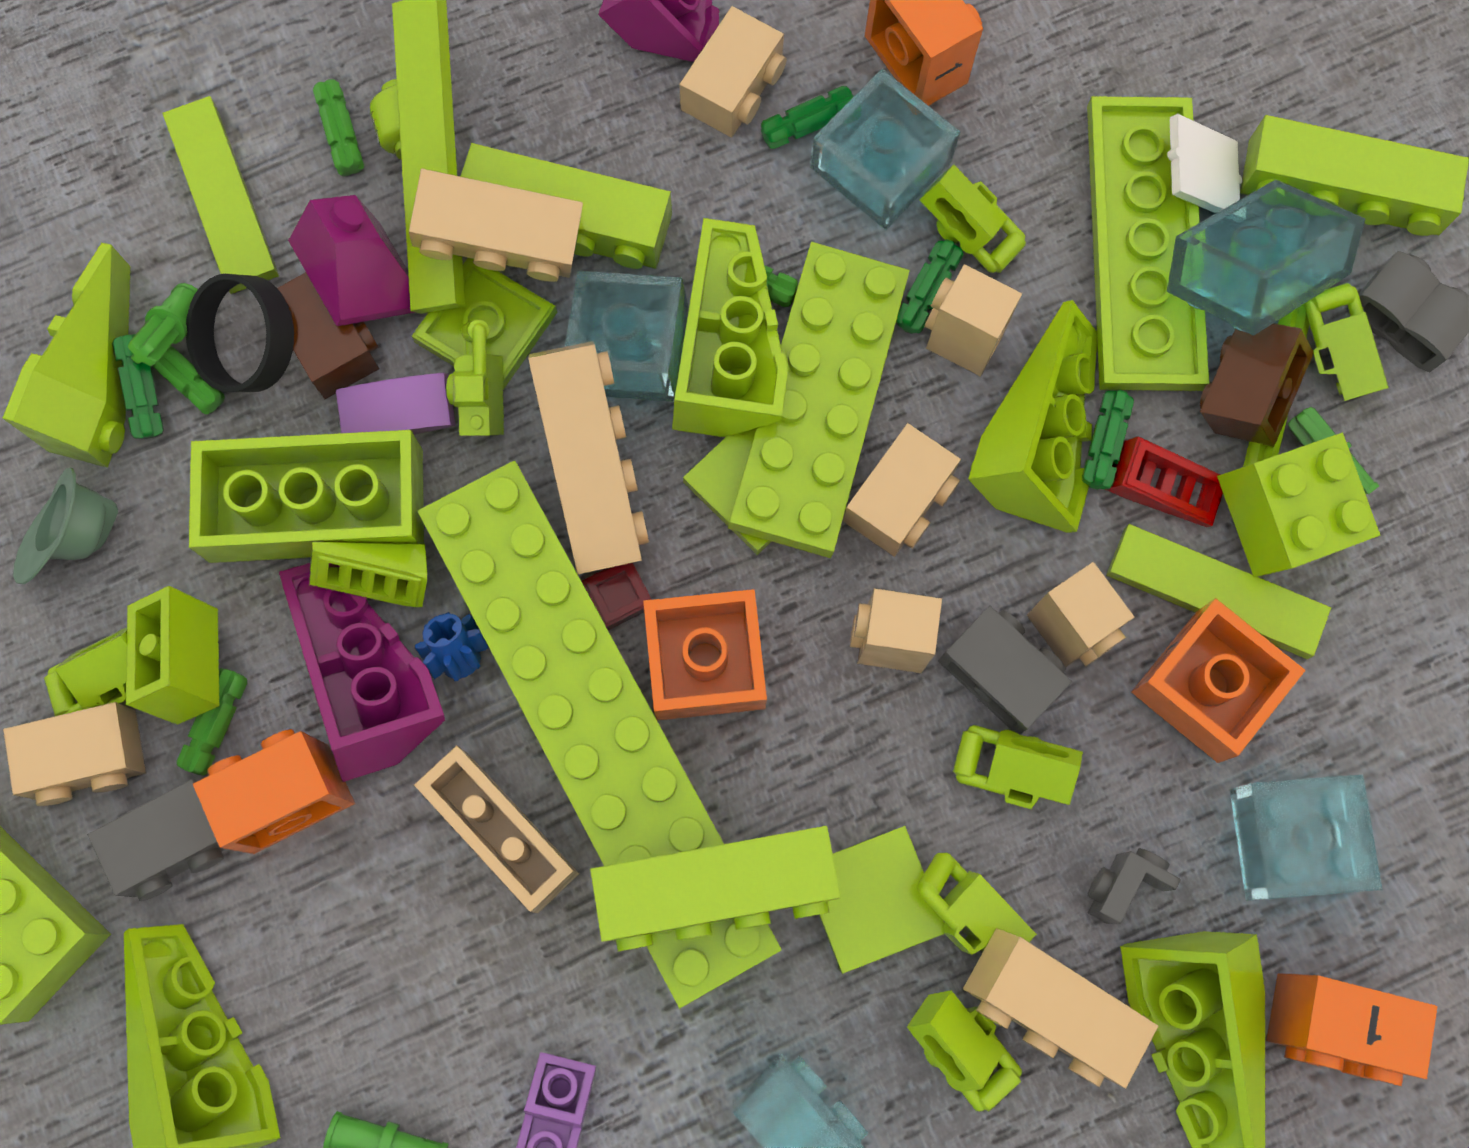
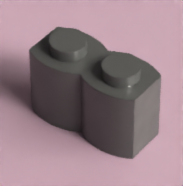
[1347,251,1469,373]

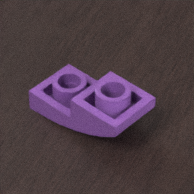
[336,373,456,435]
[516,1052,596,1148]

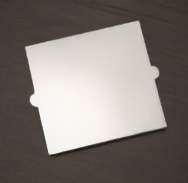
[1167,113,1242,220]

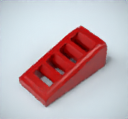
[1105,436,1223,527]

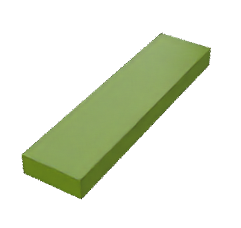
[162,96,279,294]
[1106,524,1332,659]

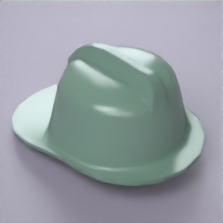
[13,468,118,584]

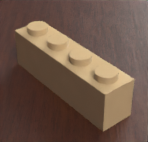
[528,341,649,574]

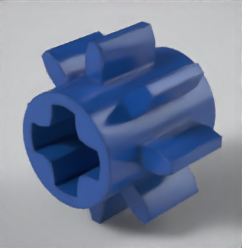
[415,612,489,681]

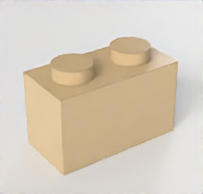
[679,6,787,138]
[924,264,1022,377]
[843,423,961,557]
[1027,562,1134,667]
[850,588,942,673]
[3,702,146,806]

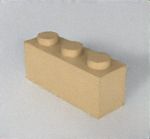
[409,169,583,282]
[414,745,579,913]
[963,928,1158,1089]

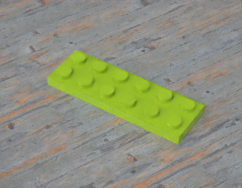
[1087,96,1209,391]
[727,242,910,558]

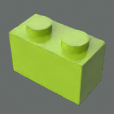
[126,586,220,725]

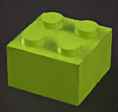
[1217,432,1380,577]

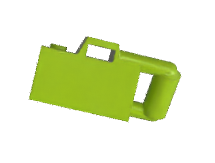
[919,164,1026,273]
[1304,283,1389,401]
[446,319,504,436]
[44,627,127,716]
[953,725,1083,809]
[917,852,1037,955]
[907,990,1022,1112]

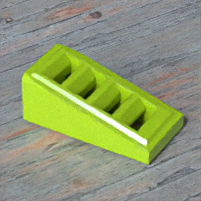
[309,541,427,607]

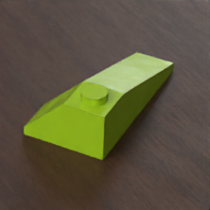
[672,218,789,437]
[3,242,131,468]
[968,300,1097,533]
[124,924,281,1148]
[1120,931,1265,1148]

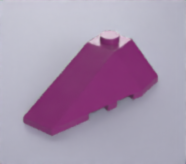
[598,0,719,62]
[279,563,445,782]

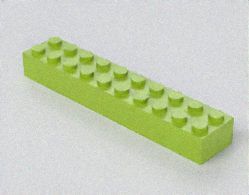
[417,460,782,1009]

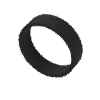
[186,274,294,392]

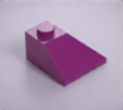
[288,195,416,326]

